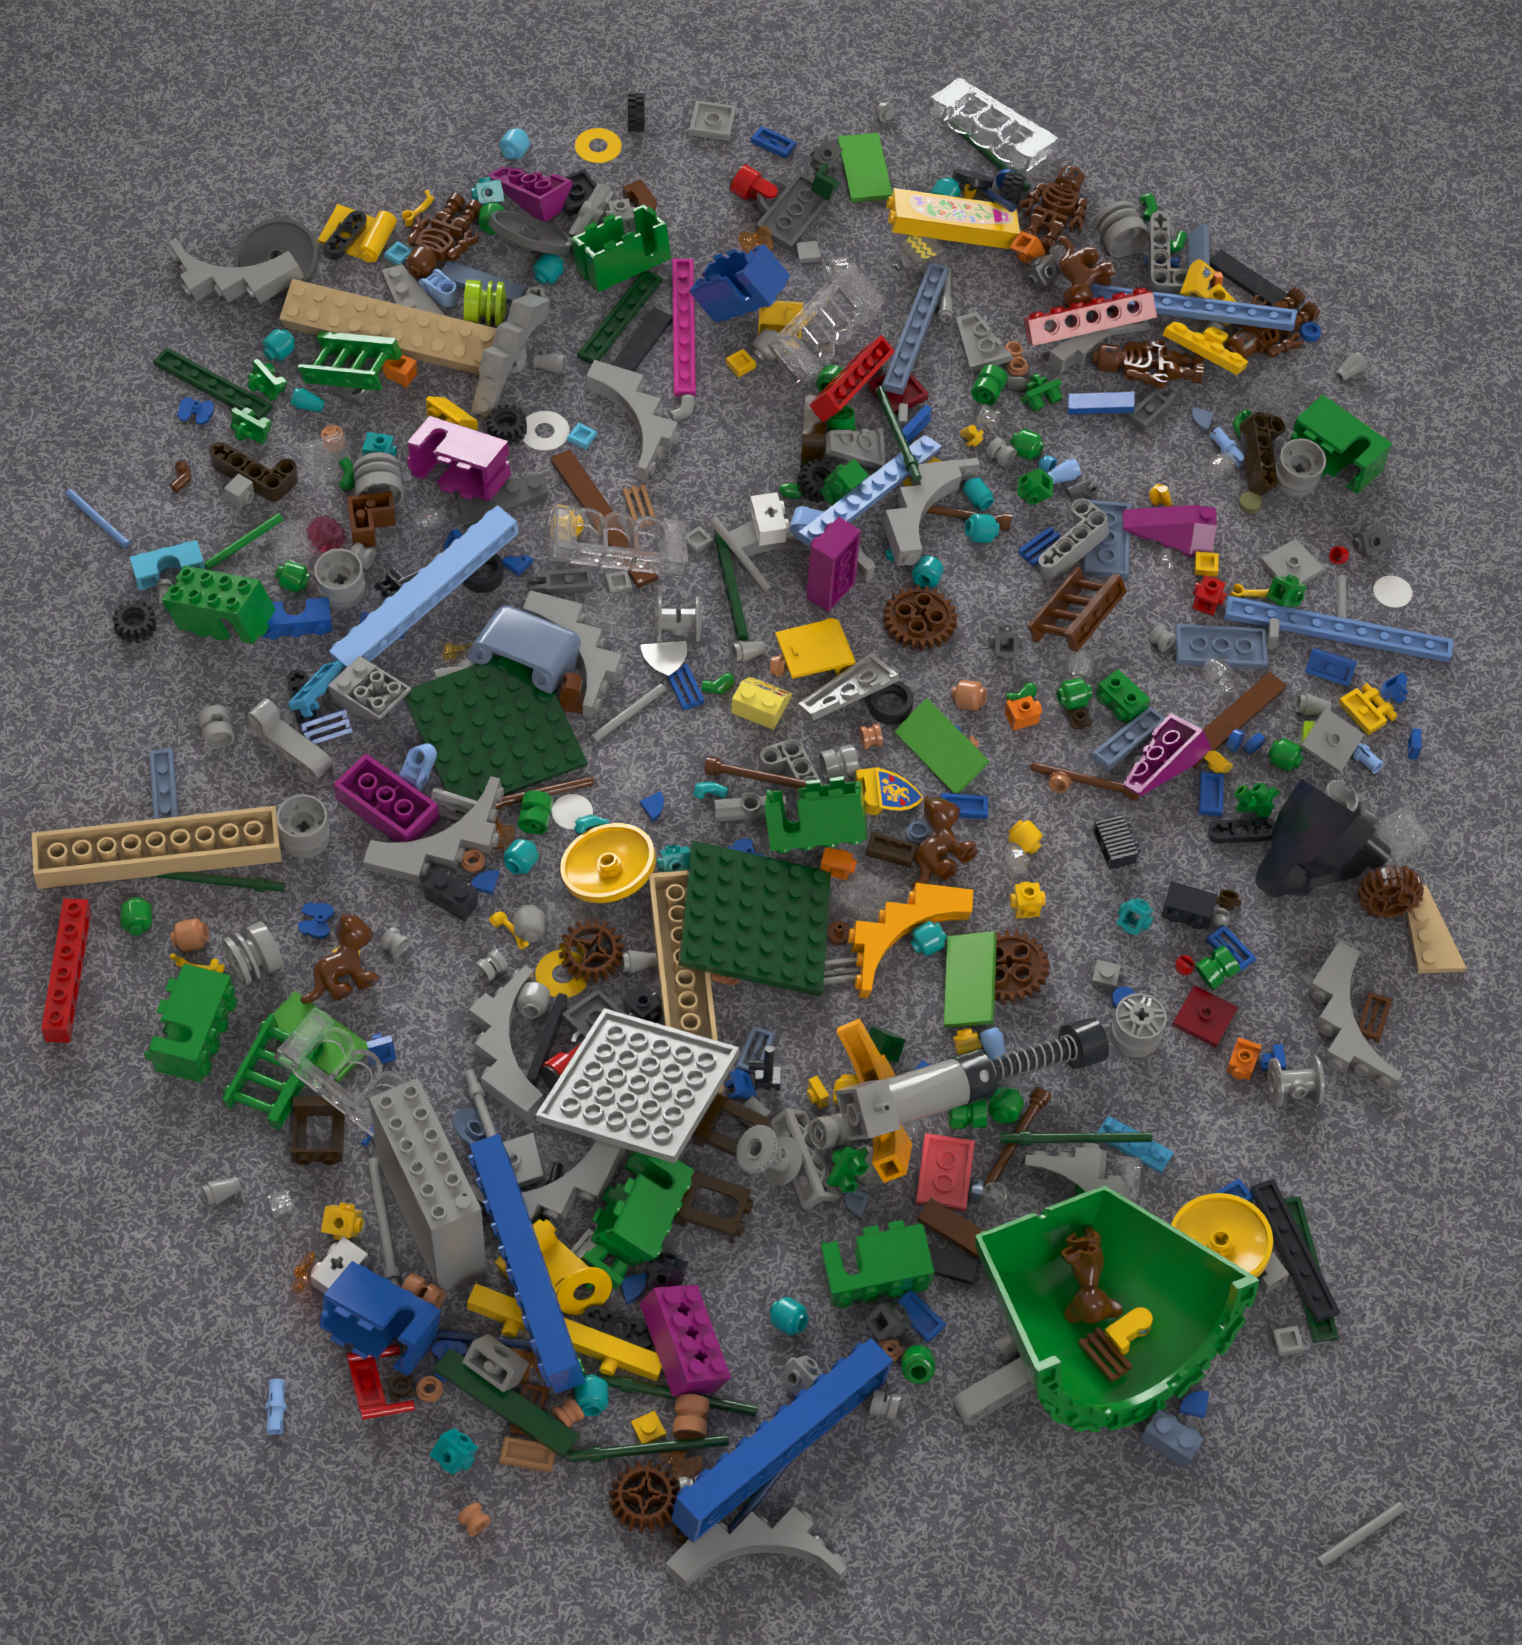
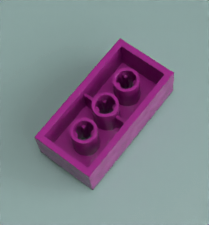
[806,517,861,612]
[334,753,439,843]
[640,1285,731,1397]

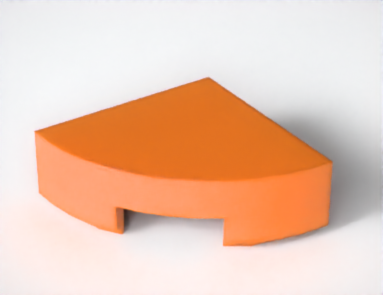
[1210,271,1223,288]

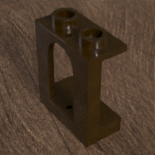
[694,1094,772,1158]
[290,1097,346,1165]
[676,1171,754,1244]

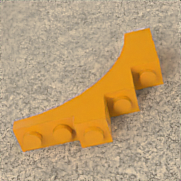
[848,883,973,999]
[837,1018,912,1183]

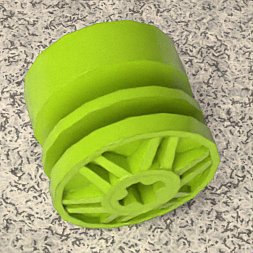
[464,279,507,327]

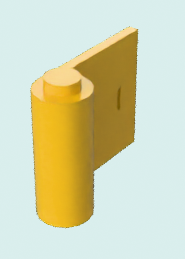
[317,204,397,262]
[775,618,856,679]
[494,1219,589,1293]

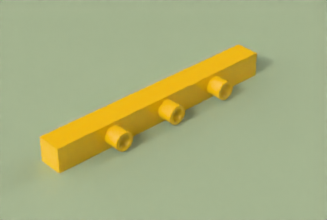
[467,1283,662,1382]

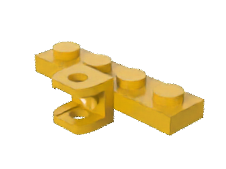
[1163,322,1249,375]

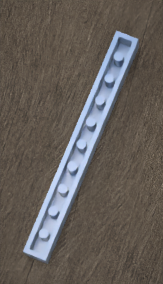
[329,505,519,671]

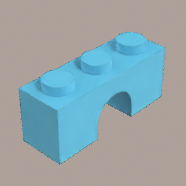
[130,540,205,590]

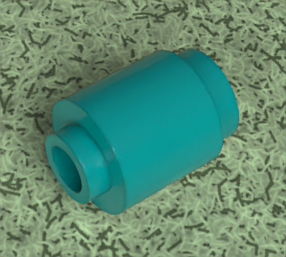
[963,478,995,511]

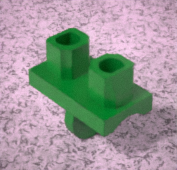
[247,359,287,402]
[1020,373,1063,412]
[230,407,271,445]
[1234,782,1280,818]
[826,1147,869,1193]
[581,1244,628,1290]

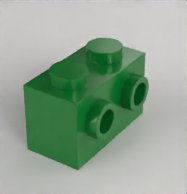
[820,459,869,506]
[1096,669,1150,724]

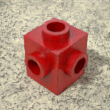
[1192,575,1227,616]

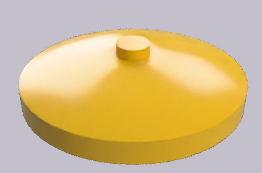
[560,823,656,903]
[1171,1193,1273,1277]

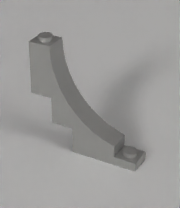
[882,458,980,566]

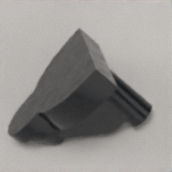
[1256,779,1391,898]

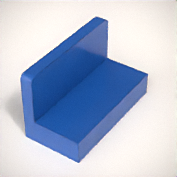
[1305,647,1357,687]

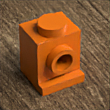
[1010,231,1045,263]
[382,355,418,388]
[1004,696,1042,731]
[820,847,857,881]
[1226,1037,1262,1080]

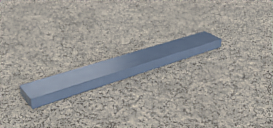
[882,262,950,395]

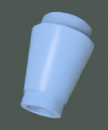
[1047,459,1081,484]
[980,1028,1006,1061]

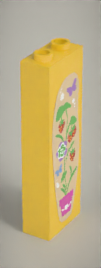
[886,188,1020,249]

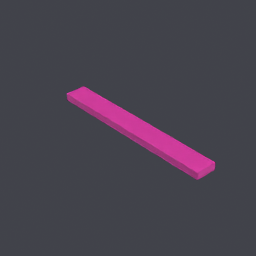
[672,259,696,396]

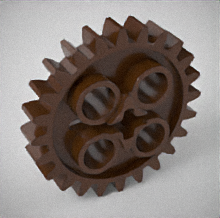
[883,585,957,652]
[994,930,1050,1005]

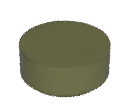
[1239,491,1262,513]

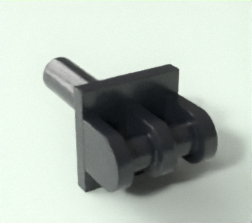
[374,567,419,598]
[748,1045,781,1091]

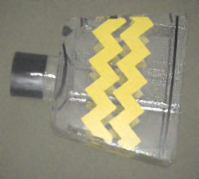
[892,235,946,275]

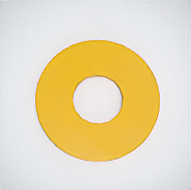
[575,128,622,163]
[535,950,587,998]
[556,1267,612,1315]

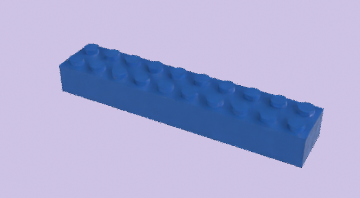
[468,1134,586,1394]
[671,1338,893,1543]

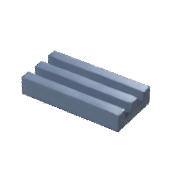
[736,1025,776,1074]

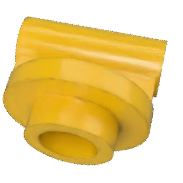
[960,425,984,447]
[1149,484,1173,507]
[953,1028,981,1055]

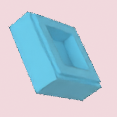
[384,241,413,265]
[567,422,597,450]

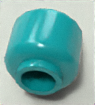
[931,177,961,198]
[533,253,564,285]
[262,329,295,361]
[964,513,999,543]
[912,555,944,589]
[503,839,539,875]
[909,920,947,957]
[769,1297,809,1336]
[574,1374,609,1416]

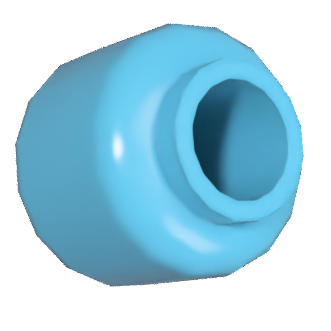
[499,128,530,159]

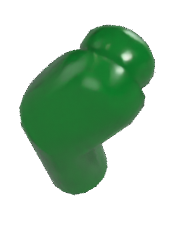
[338,456,355,491]
[779,483,805,499]

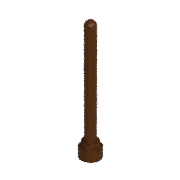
[926,505,1013,531]
[704,756,807,788]
[1030,762,1139,801]
[495,777,595,810]
[984,1087,1051,1190]

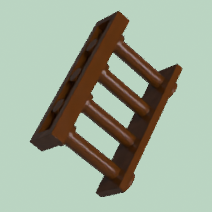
[1027,567,1127,652]

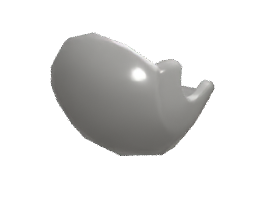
[1324,780,1359,812]

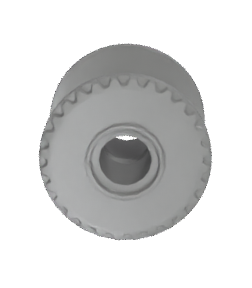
[655,596,702,642]
[1267,1055,1325,1107]
[736,1125,803,1186]

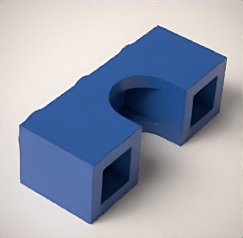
[263,597,332,639]

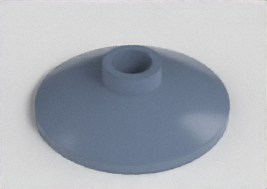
[452,1108,499,1146]

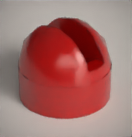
[1329,546,1349,564]
[1175,955,1195,975]

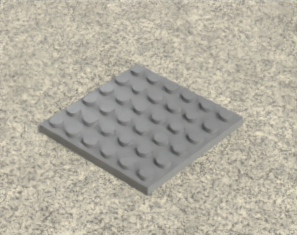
[536,1008,740,1164]

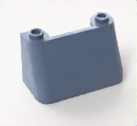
[467,605,581,694]

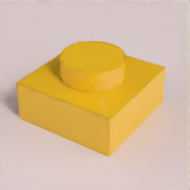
[725,349,756,378]
[1195,551,1219,577]
[1204,751,1234,773]
[806,1076,829,1110]
[631,1410,666,1444]

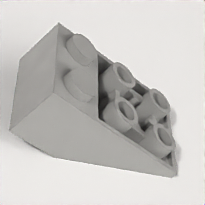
[328,656,411,720]

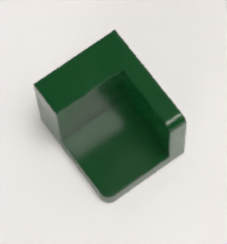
[811,162,840,201]
[868,1026,906,1063]

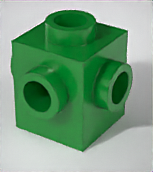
[1017,468,1053,505]
[1266,574,1307,607]

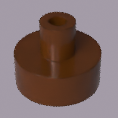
[827,921,850,946]

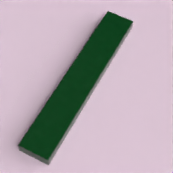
[577,270,663,365]
[153,347,273,420]
[714,529,748,641]
[1284,1196,1339,1343]
[434,1348,580,1459]

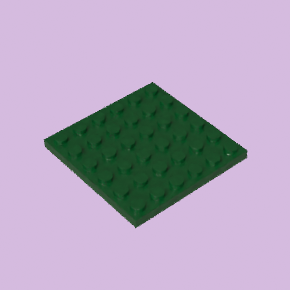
[403,655,588,813]
[678,840,831,997]

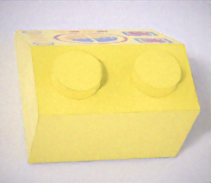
[731,677,793,730]

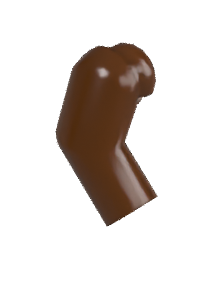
[170,460,192,493]

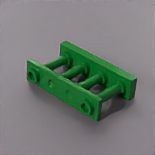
[298,331,403,391]
[222,1014,327,1131]

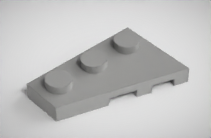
[956,312,1013,372]
[825,428,886,469]

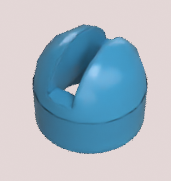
[1038,455,1057,473]

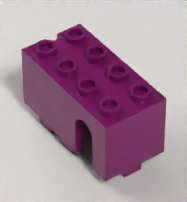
[407,416,511,502]

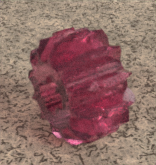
[306,515,346,553]

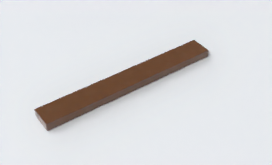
[551,449,658,588]

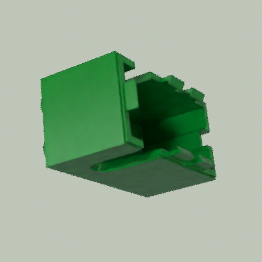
[571,205,671,292]
[1290,394,1392,494]
[161,565,276,644]
[764,776,867,853]
[144,964,237,1083]
[591,1150,694,1266]
[820,1220,935,1308]

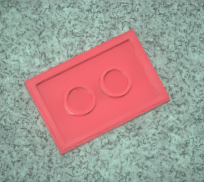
[915,1133,975,1212]

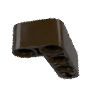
[800,394,826,468]
[1240,411,1286,497]
[209,442,298,502]

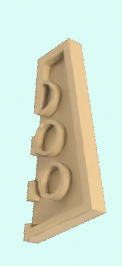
[1406,885,1466,973]

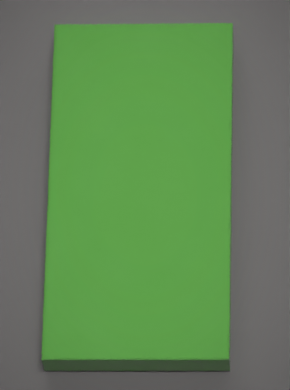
[837,133,892,203]
[894,698,990,794]
[944,931,996,1028]
[272,991,368,1083]

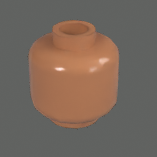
[951,680,987,711]
[171,918,209,953]

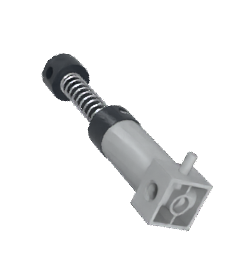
[835,1017,1109,1140]

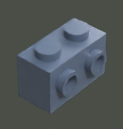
[1141,1410,1204,1470]

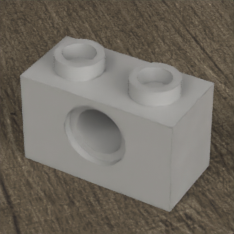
[462,1333,529,1392]

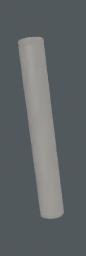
[1337,575,1347,619]

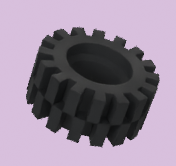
[628,93,645,132]
[999,171,1025,208]
[486,404,527,446]
[796,459,836,503]
[113,600,157,643]

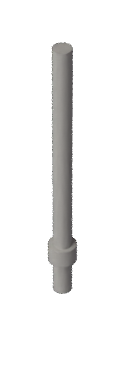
[465,1069,496,1138]
[368,1158,401,1287]

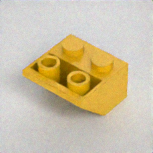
[758,301,803,348]
[426,396,478,431]

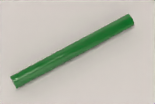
[204,513,283,570]

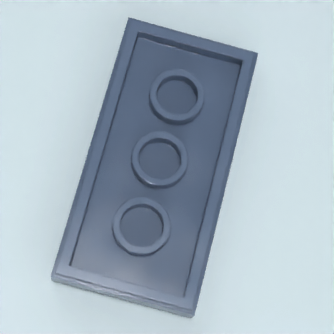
[1083,500,1131,579]
[1174,624,1268,669]

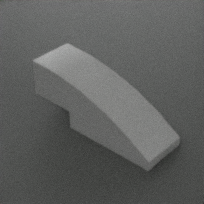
[1048,329,1112,373]

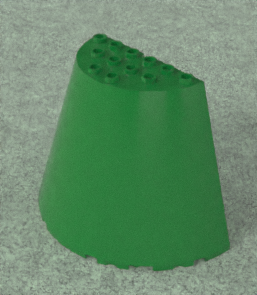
[975,1185,1259,1433]

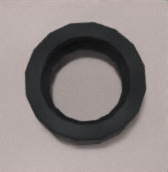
[463,553,504,593]
[868,681,913,725]

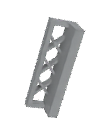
[771,1108,840,1209]

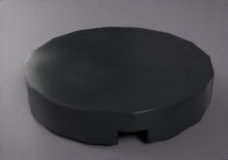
[952,169,994,189]

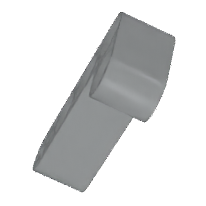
[1148,211,1188,295]
[1038,499,1109,581]
[247,698,333,781]
[759,739,822,796]
[952,1357,1033,1425]

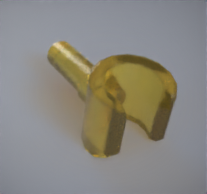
[443,642,473,660]

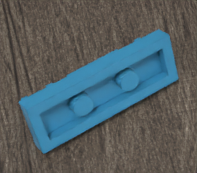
[287,660,344,717]
[1097,1116,1174,1174]

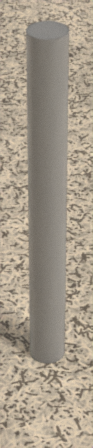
[709,516,772,592]
[590,684,666,743]
[1316,1502,1405,1568]

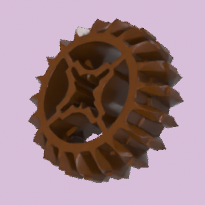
[1357,864,1424,920]
[559,918,625,984]
[609,1461,680,1535]

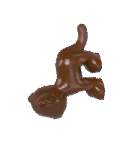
[1059,236,1116,309]
[911,796,979,890]
[300,913,379,1004]
[1060,1226,1123,1324]

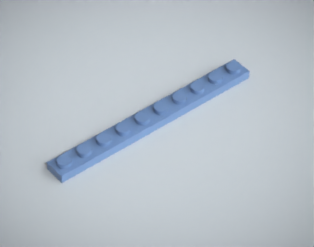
[1090,284,1297,331]
[797,434,942,547]
[1224,596,1454,663]

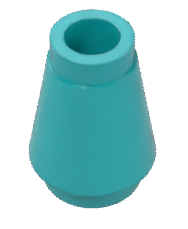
[290,388,325,413]

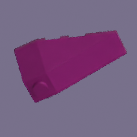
[487,166,573,221]
[1122,505,1217,557]
[1123,713,1211,796]

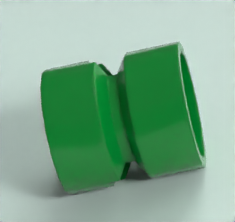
[971,365,1008,406]
[827,405,856,432]
[517,790,553,835]
[1195,945,1241,990]
[948,1100,987,1129]

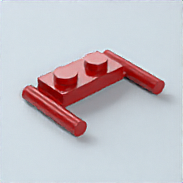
[346,1344,415,1420]

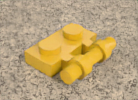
[1338,683,1398,735]

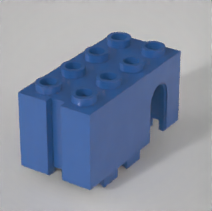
[689,244,790,322]
[319,1261,441,1376]

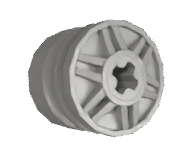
[1094,201,1150,258]
[1275,438,1326,497]
[353,452,403,508]
[314,548,366,609]
[276,794,330,859]
[222,921,284,986]
[1110,993,1167,1057]

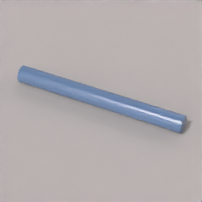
[65,489,131,549]

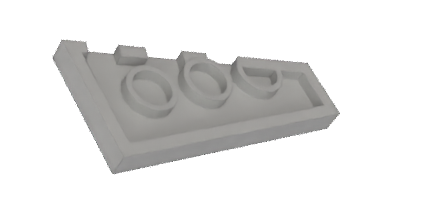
[382,264,445,316]
[798,653,900,721]

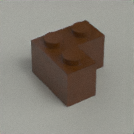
[347,491,396,548]

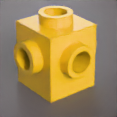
[1009,882,1046,919]
[321,1202,364,1240]

